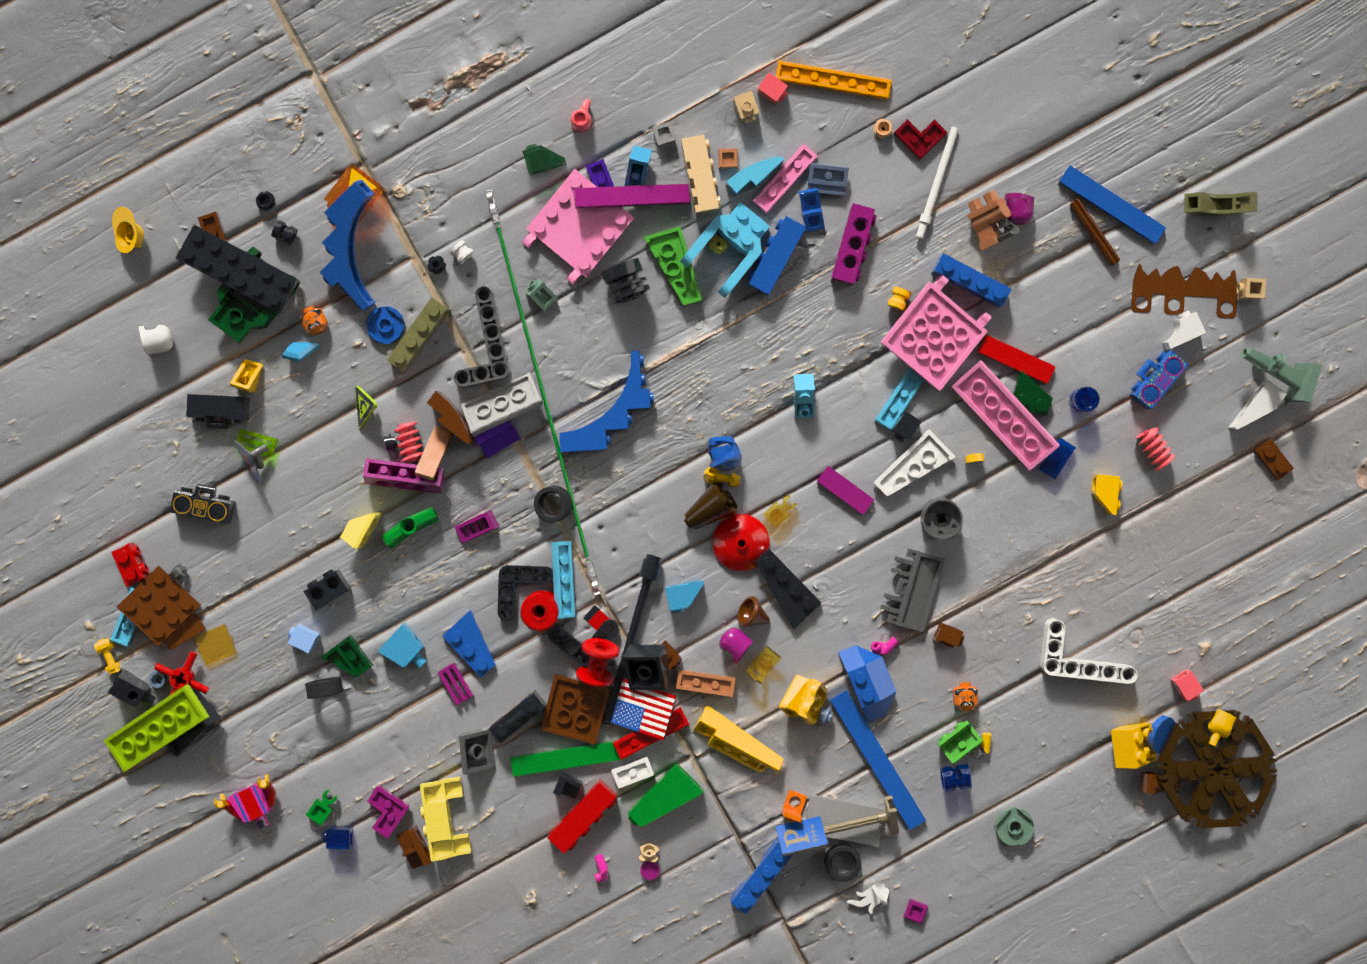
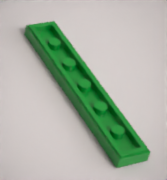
[510,740,627,777]

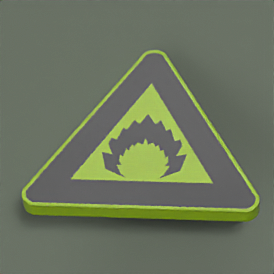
[355,386,378,428]

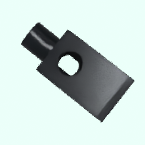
[108,669,156,707]

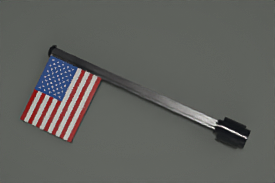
[602,554,677,740]

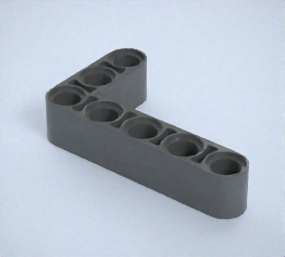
[454,286,510,387]

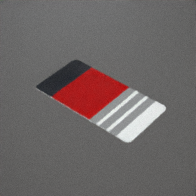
[583,605,615,640]

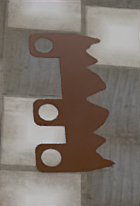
[1131,263,1238,318]

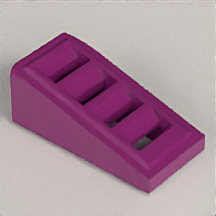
[454,510,499,544]

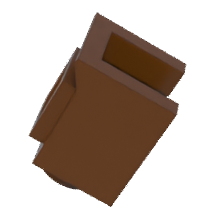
[933,622,965,648]

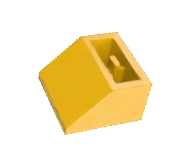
[1111,723,1156,769]

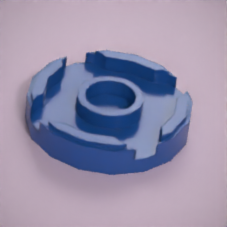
[366,306,405,345]
[1147,715,1175,753]

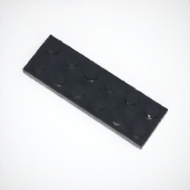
[176,225,298,314]

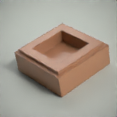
[718,149,738,169]

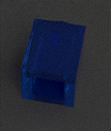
[323,826,353,849]

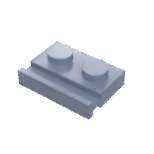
[807,163,849,196]

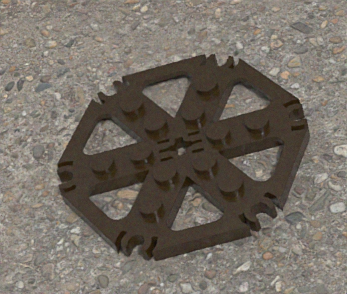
[1156,710,1277,829]

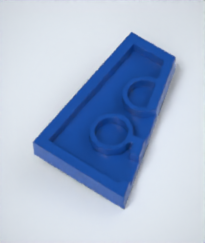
[443,610,496,678]

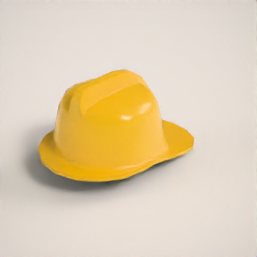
[112,207,144,253]

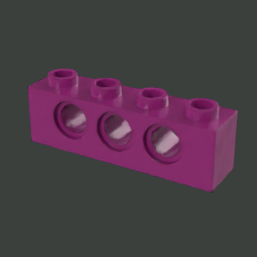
[831,203,877,286]
[363,458,444,494]

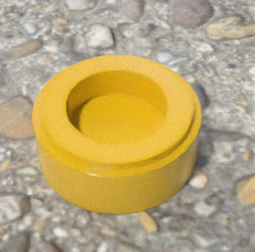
[965,453,985,464]

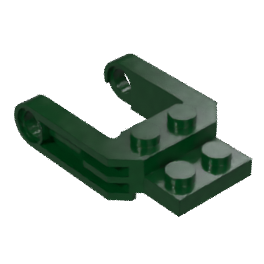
[208,246,301,344]

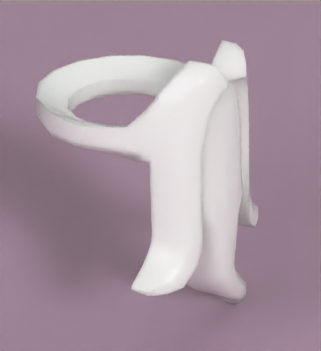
[847,883,889,914]

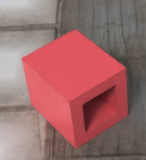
[757,72,788,105]
[1170,669,1204,701]

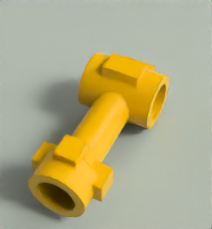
[703,467,740,488]
[94,638,121,675]

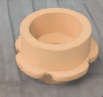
[873,119,892,138]

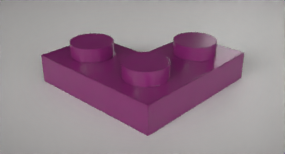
[367,785,410,839]

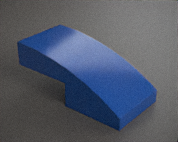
[799,188,825,232]

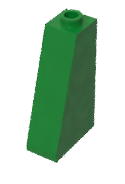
[628,762,703,827]

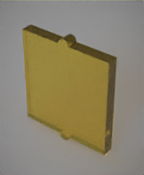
[194,624,237,666]

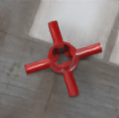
[154,651,210,695]

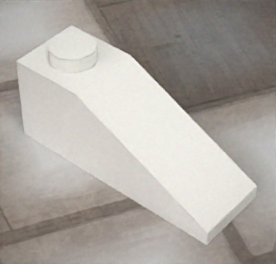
[1229,380,1287,430]

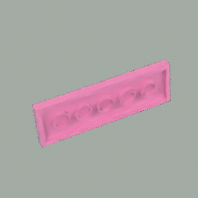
[951,360,1059,471]

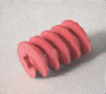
[394,422,423,463]
[1135,428,1175,471]

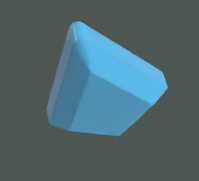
[282,342,320,362]

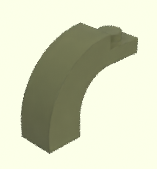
[1184,192,1258,216]

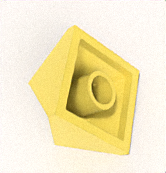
[340,512,382,549]

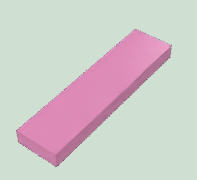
[752,144,818,214]

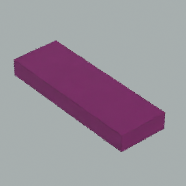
[817,466,875,515]

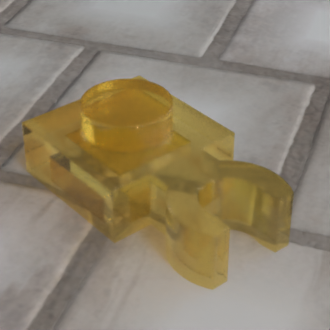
[763,495,797,528]

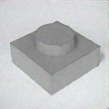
[652,121,676,147]

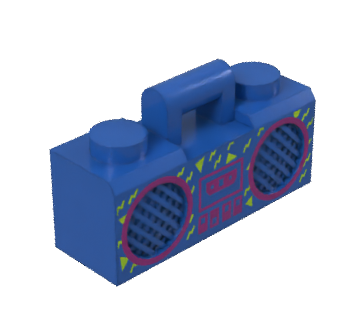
[1130,350,1189,410]

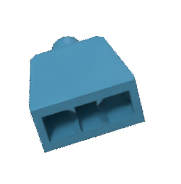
[378,622,427,669]

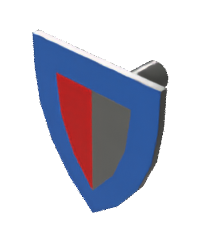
[234,440,269,483]

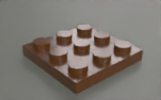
[117,566,201,647]
[540,674,611,744]

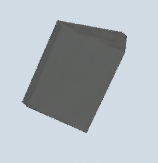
[459,729,495,775]

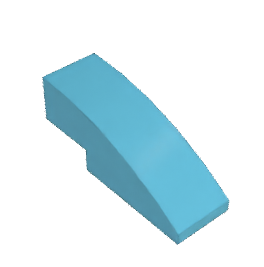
[726,156,784,196]

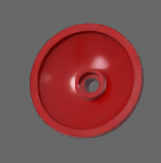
[713,514,770,571]

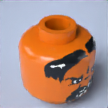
[300,306,328,336]
[953,682,978,711]

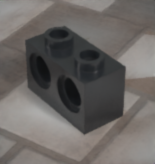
[303,569,352,611]

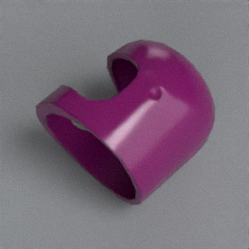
[1005,193,1035,225]
[719,628,753,665]

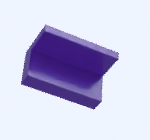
[474,420,521,458]

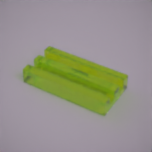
[235,429,278,457]

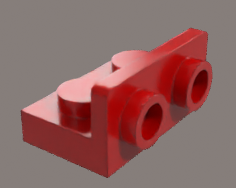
[111,543,149,587]

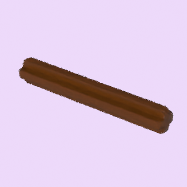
[1070,199,1120,266]

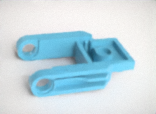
[680,202,770,298]

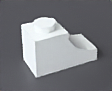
[1163,311,1206,350]

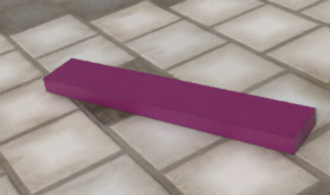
[573,184,690,209]

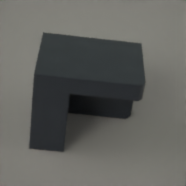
[553,772,583,798]

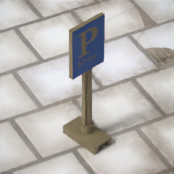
[776,796,899,856]

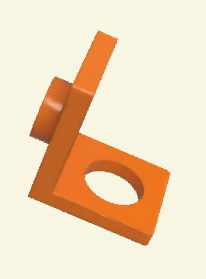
[781,790,807,822]

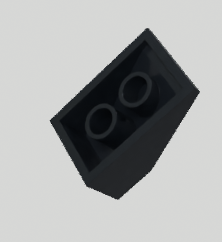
[167,689,221,757]

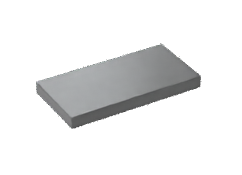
[460,372,543,436]
[806,794,885,847]

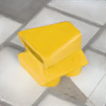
[779,675,828,725]

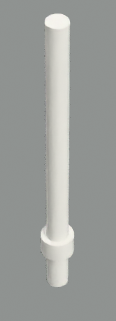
[916,127,959,239]

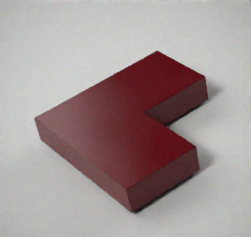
[893,119,948,161]

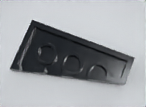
[755,548,821,629]

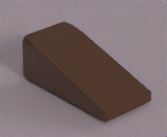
[165,613,206,650]

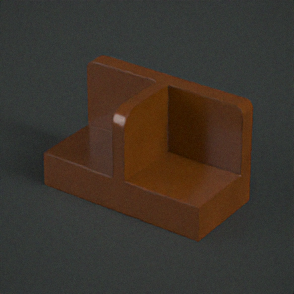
[396,825,432,869]

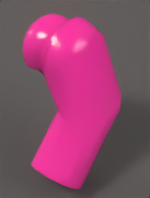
[871,637,899,655]
[594,854,608,883]

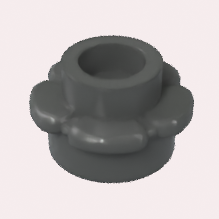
[169,563,187,581]

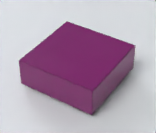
[903,898,928,924]

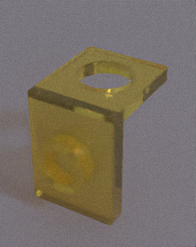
[746,646,781,684]

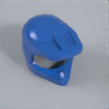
[707,436,742,471]

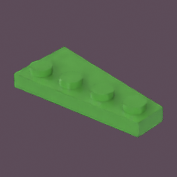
[644,226,702,306]

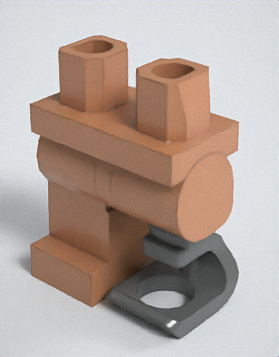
[967,190,1020,251]

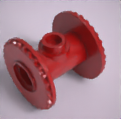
[520,590,559,631]
[576,638,620,687]

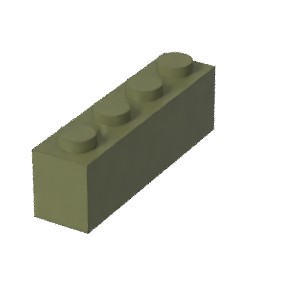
[387,297,450,372]

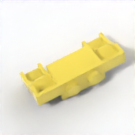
[420,777,471,861]

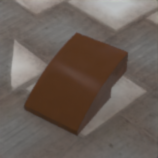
[427,391,475,445]

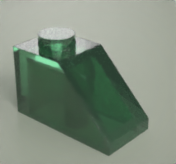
[522,144,567,176]

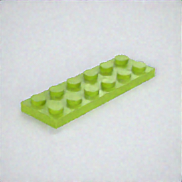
[103,684,209,772]

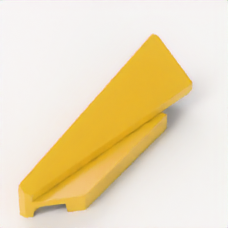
[693,705,783,772]

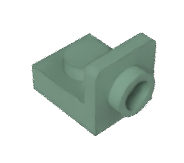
[525,278,558,311]

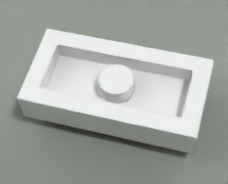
[612,756,654,789]

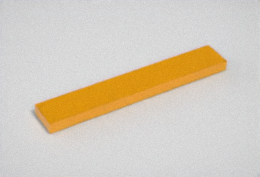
[775,60,892,100]

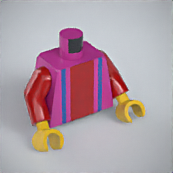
[214,774,276,829]

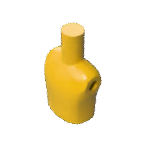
[1208,709,1236,747]

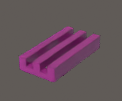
[437,662,474,705]

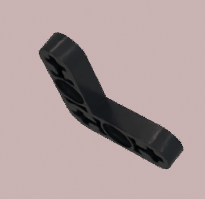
[497,565,553,621]
[548,619,619,667]

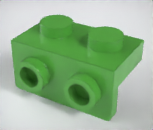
[937,720,984,765]

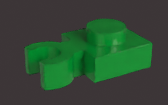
[306,789,338,826]

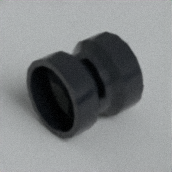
[271,220,298,246]

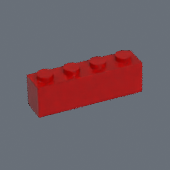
[547,779,617,853]

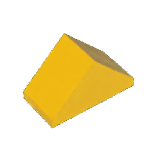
[230,359,263,393]

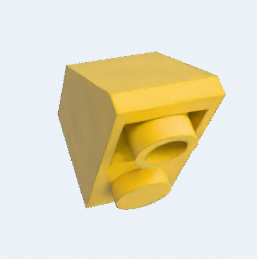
[1091,474,1122,515]

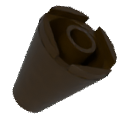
[684,480,739,530]

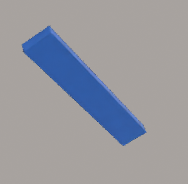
[1058,165,1166,244]

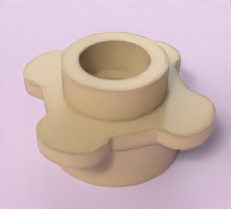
[639,844,659,863]

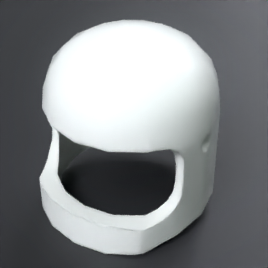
[139,325,173,355]

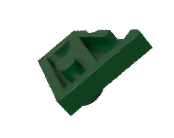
[1013,370,1053,416]
[321,635,374,678]

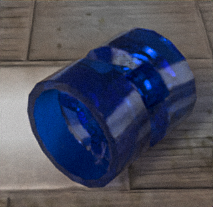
[1069,387,1100,412]
[940,764,972,792]

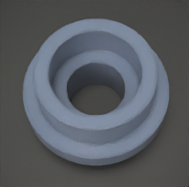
[149,671,169,689]
[818,708,833,727]

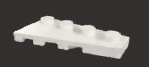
[873,429,955,496]

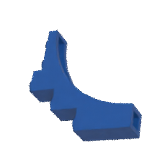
[320,179,376,311]
[559,350,654,452]

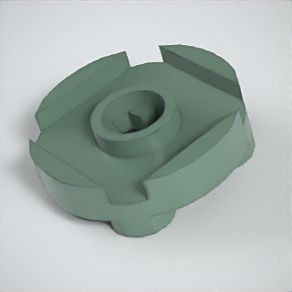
[994,806,1034,846]

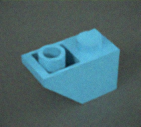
[794,374,815,418]

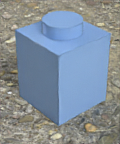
[288,624,321,653]

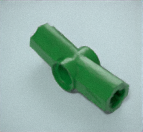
[381,506,440,549]

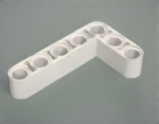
[1040,618,1138,684]

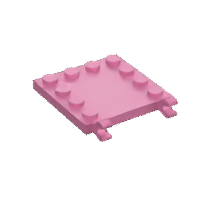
[522,169,635,285]
[880,275,991,391]

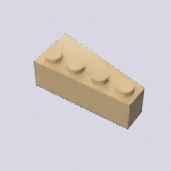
[681,135,722,218]

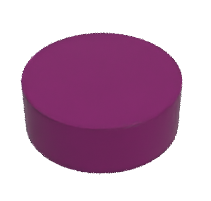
[640,861,660,880]

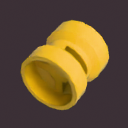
[887,286,912,311]

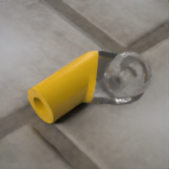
[972,732,992,759]

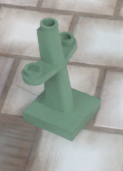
[1241,347,1322,403]

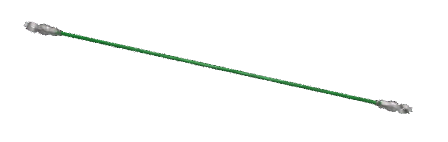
[486,190,600,595]

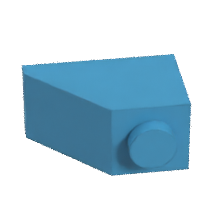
[625,146,652,186]
[665,579,704,613]

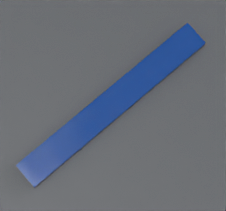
[830,690,926,830]

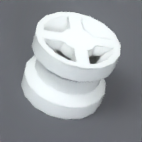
[449,240,474,265]

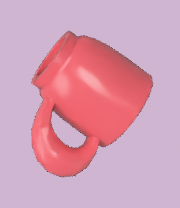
[570,99,592,133]

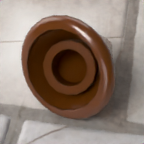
[737,596,770,627]

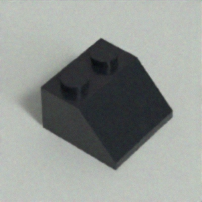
[622,644,669,690]

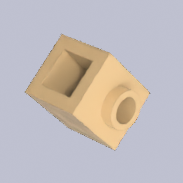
[733,91,759,124]
[1236,278,1266,301]

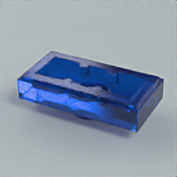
[1038,437,1076,480]

